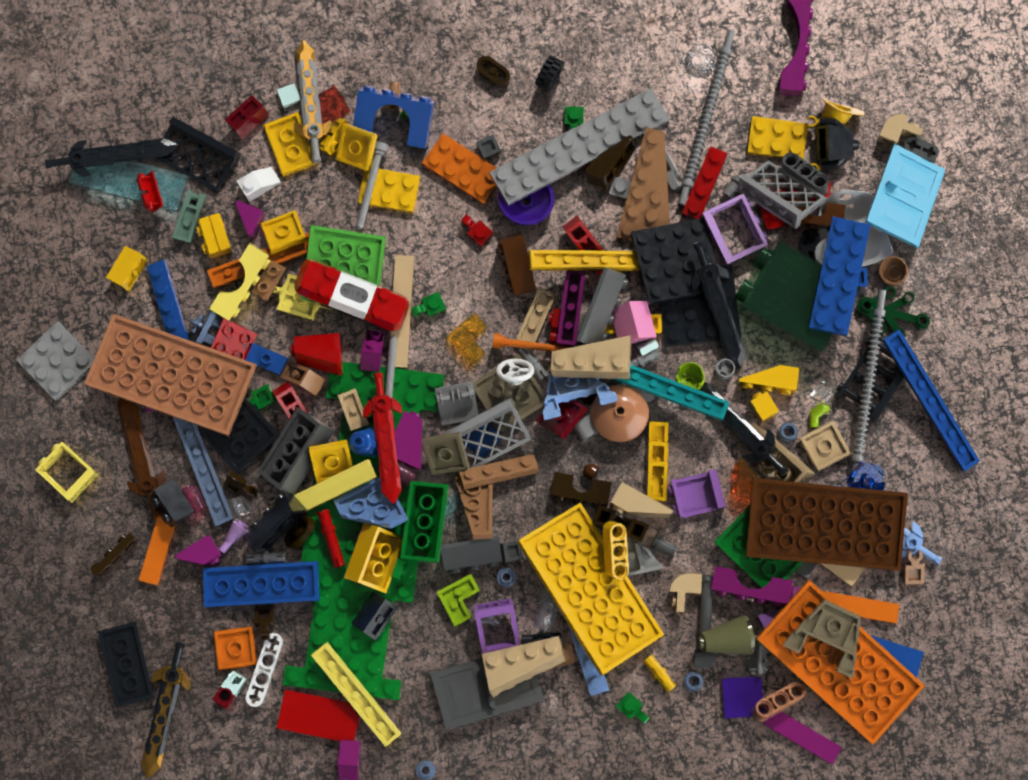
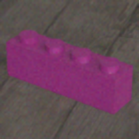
[557,271,586,347]

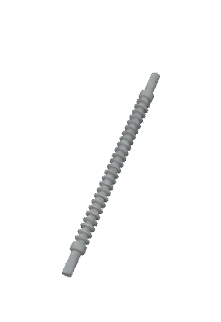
[850,289,886,482]

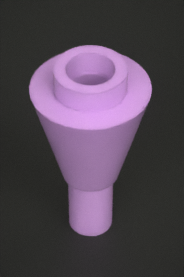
[219,520,249,553]

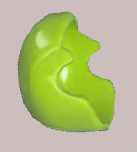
[675,362,705,390]

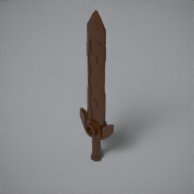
[117,398,166,519]

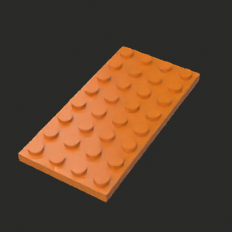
[756,580,925,745]

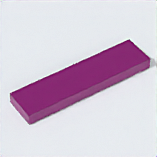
[763,712,842,765]

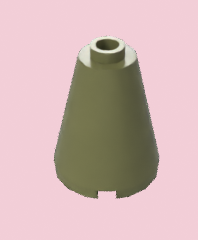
[698,615,755,655]

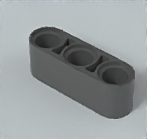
[782,153,829,196]

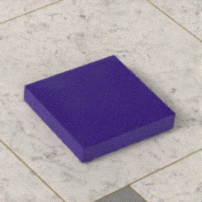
[722,676,764,718]

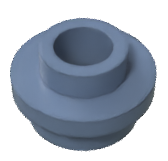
[778,423,798,442]
[497,568,516,587]
[683,672,703,692]
[416,760,436,780]

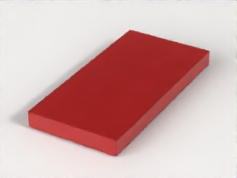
[277,689,360,741]

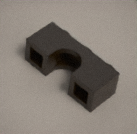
[550,472,612,509]
[592,505,657,549]

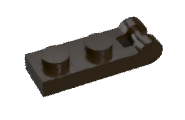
[91,532,139,576]

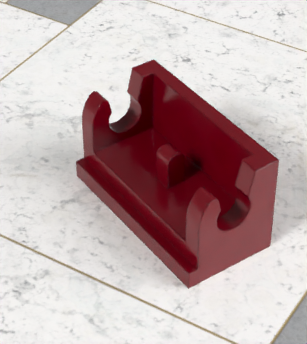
[224,95,269,140]

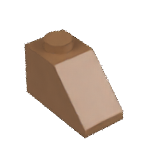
[280,361,325,396]

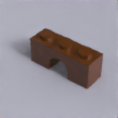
[785,198,846,232]

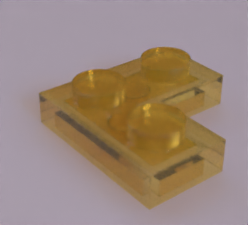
[446,313,487,366]

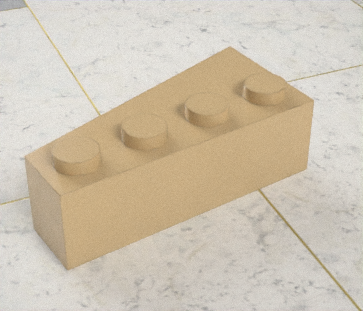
[551,335,632,379]
[482,636,565,697]

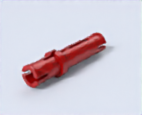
[317,509,346,569]

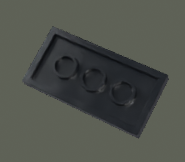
[98,621,155,708]

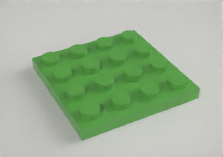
[301,225,386,302]

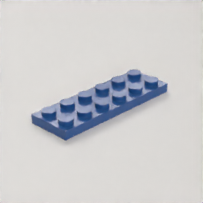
[808,216,870,337]
[203,561,320,608]

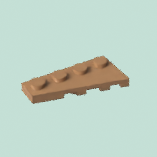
[454,474,493,539]

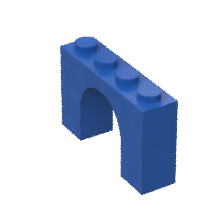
[353,85,435,149]

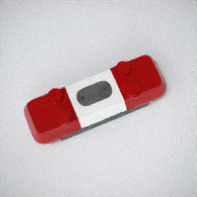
[294,259,409,332]

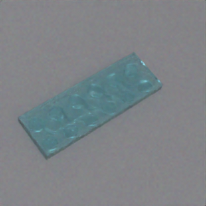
[69,148,189,212]

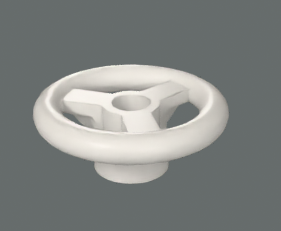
[496,359,534,385]

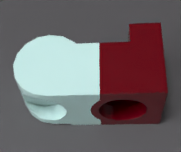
[212,670,247,711]

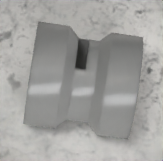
[714,359,735,381]

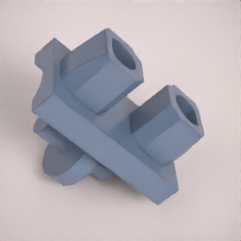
[189,311,222,346]

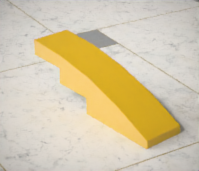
[647,421,669,501]

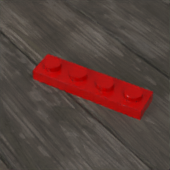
[682,146,728,220]

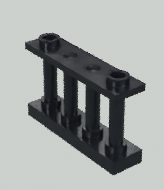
[835,333,918,423]

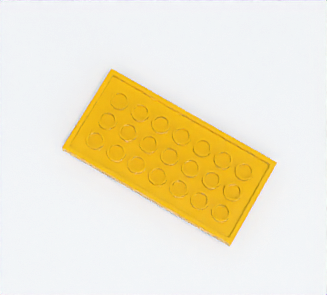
[517,503,664,676]

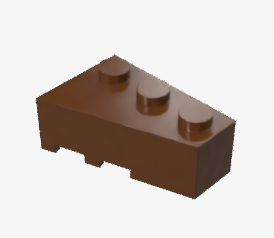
[497,232,537,296]

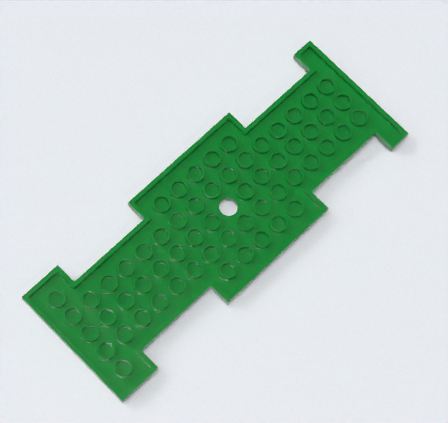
[282,362,445,700]

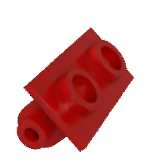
[136,171,163,213]

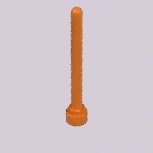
[492,333,571,352]

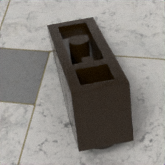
[585,135,636,190]

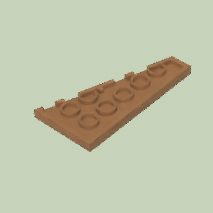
[617,127,670,241]

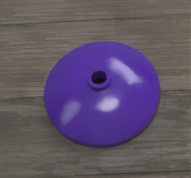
[498,184,555,226]

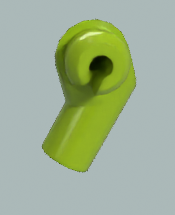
[809,402,830,429]

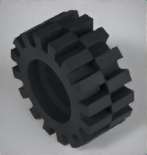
[535,55,565,92]

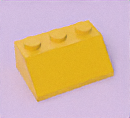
[344,523,403,593]

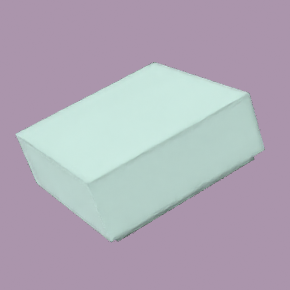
[277,83,301,108]
[635,339,659,356]

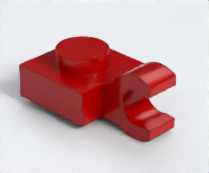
[461,214,494,247]

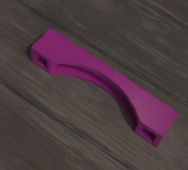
[778,0,814,97]

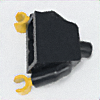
[806,116,860,172]

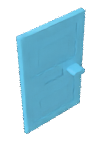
[865,144,945,248]

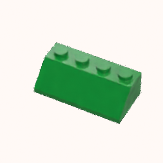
[400,481,449,563]

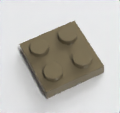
[422,432,470,475]

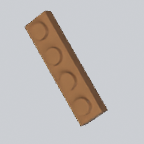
[459,454,539,490]

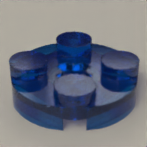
[847,461,886,490]

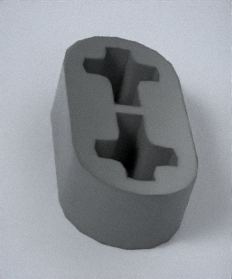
[903,137,939,162]

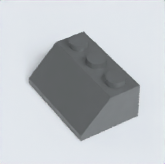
[441,536,503,575]

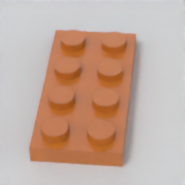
[422,133,496,205]

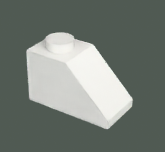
[237,167,281,202]

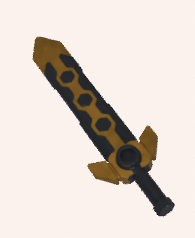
[141,642,191,778]

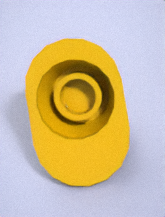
[821,99,865,124]

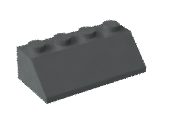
[577,266,628,344]
[257,407,334,495]

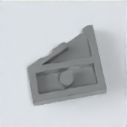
[627,540,663,577]

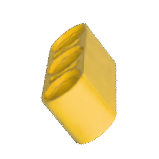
[603,521,629,580]

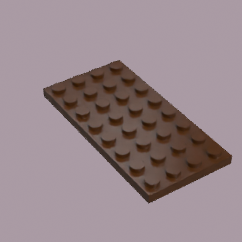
[745,478,908,571]

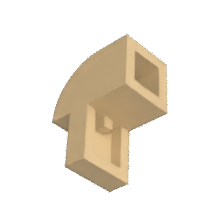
[877,114,923,147]
[669,573,702,613]

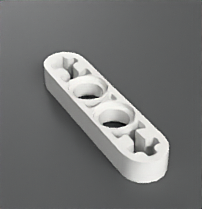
[246,633,284,707]

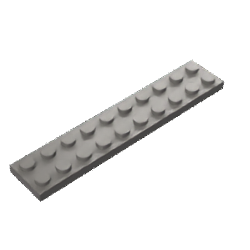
[489,88,670,206]

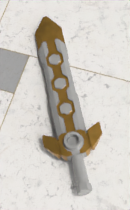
[294,40,332,163]

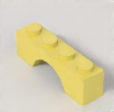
[210,243,270,321]

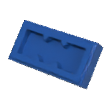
[245,343,288,376]

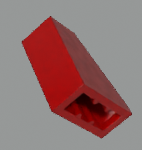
[290,333,343,375]

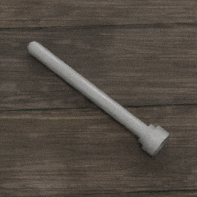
[356,141,388,230]
[385,335,397,422]

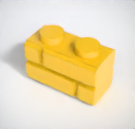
[196,213,232,259]

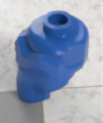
[349,427,378,457]

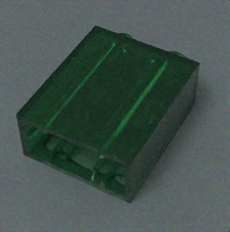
[734,241,860,359]

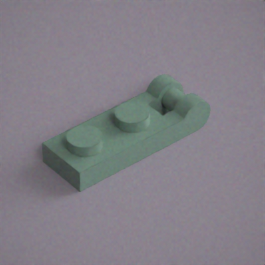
[172,190,207,244]

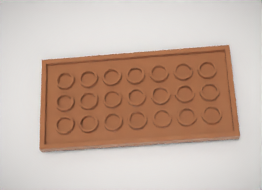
[84,314,257,437]

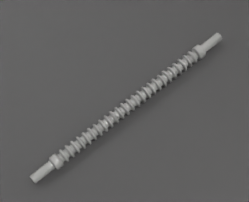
[678,30,735,206]

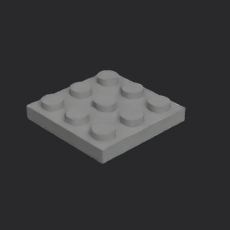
[16,321,94,401]

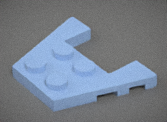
[543,374,618,420]

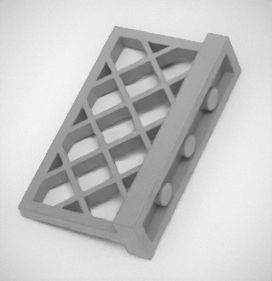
[738,160,826,229]
[442,397,532,468]

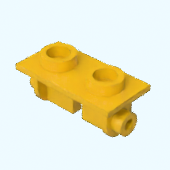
[319,118,349,158]

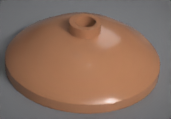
[591,385,649,442]

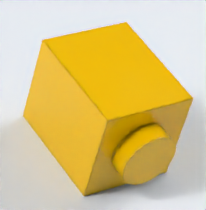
[749,391,779,423]

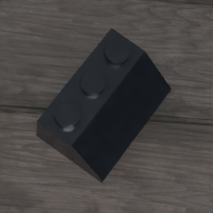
[246,493,307,552]

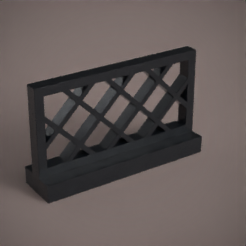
[156,116,241,192]

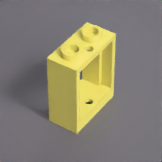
[35,442,99,503]

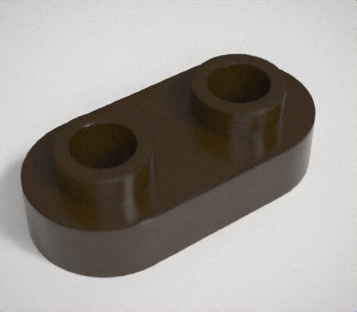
[476,56,510,87]
[285,515,315,549]

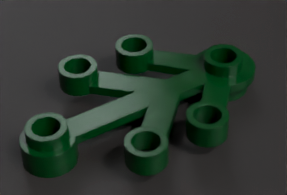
[857,287,930,336]

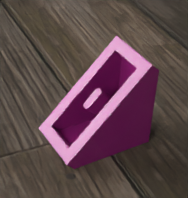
[235,200,265,240]
[337,740,361,780]

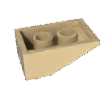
[609,482,673,518]

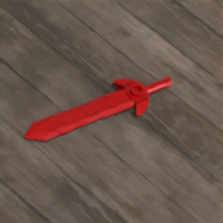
[363,373,402,504]

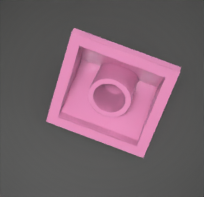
[611,301,657,344]

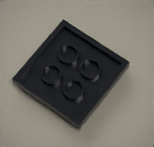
[200,396,280,474]

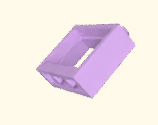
[700,193,769,265]

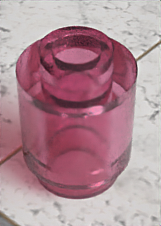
[397,461,418,486]
[181,484,207,514]

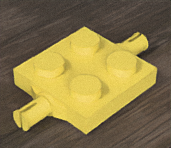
[273,274,331,321]

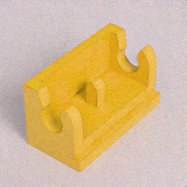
[106,245,148,292]

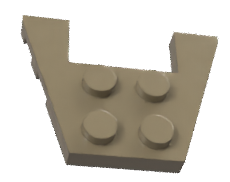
[782,599,861,679]

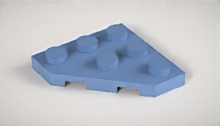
[333,477,408,529]

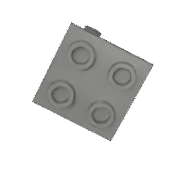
[435,381,479,426]

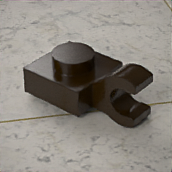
[222,471,259,501]
[254,605,276,641]

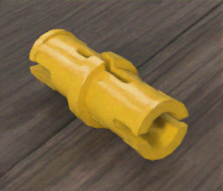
[643,654,676,693]

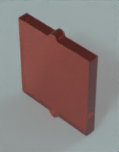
[318,85,350,126]

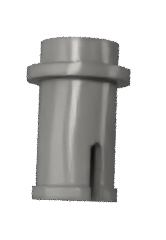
[722,175,740,200]

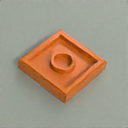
[213,626,257,671]

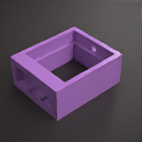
[473,598,521,654]

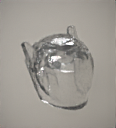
[679,43,715,79]

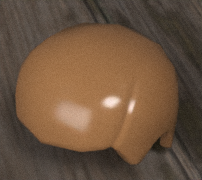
[878,256,908,286]

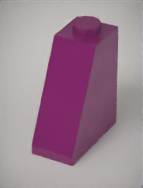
[395,411,423,472]

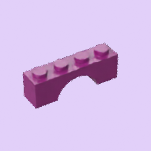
[711,566,795,608]

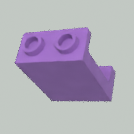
[668,469,726,519]

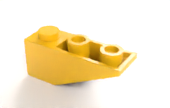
[737,365,800,396]

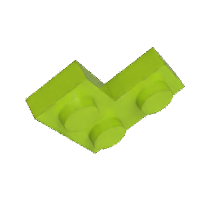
[437,574,480,627]

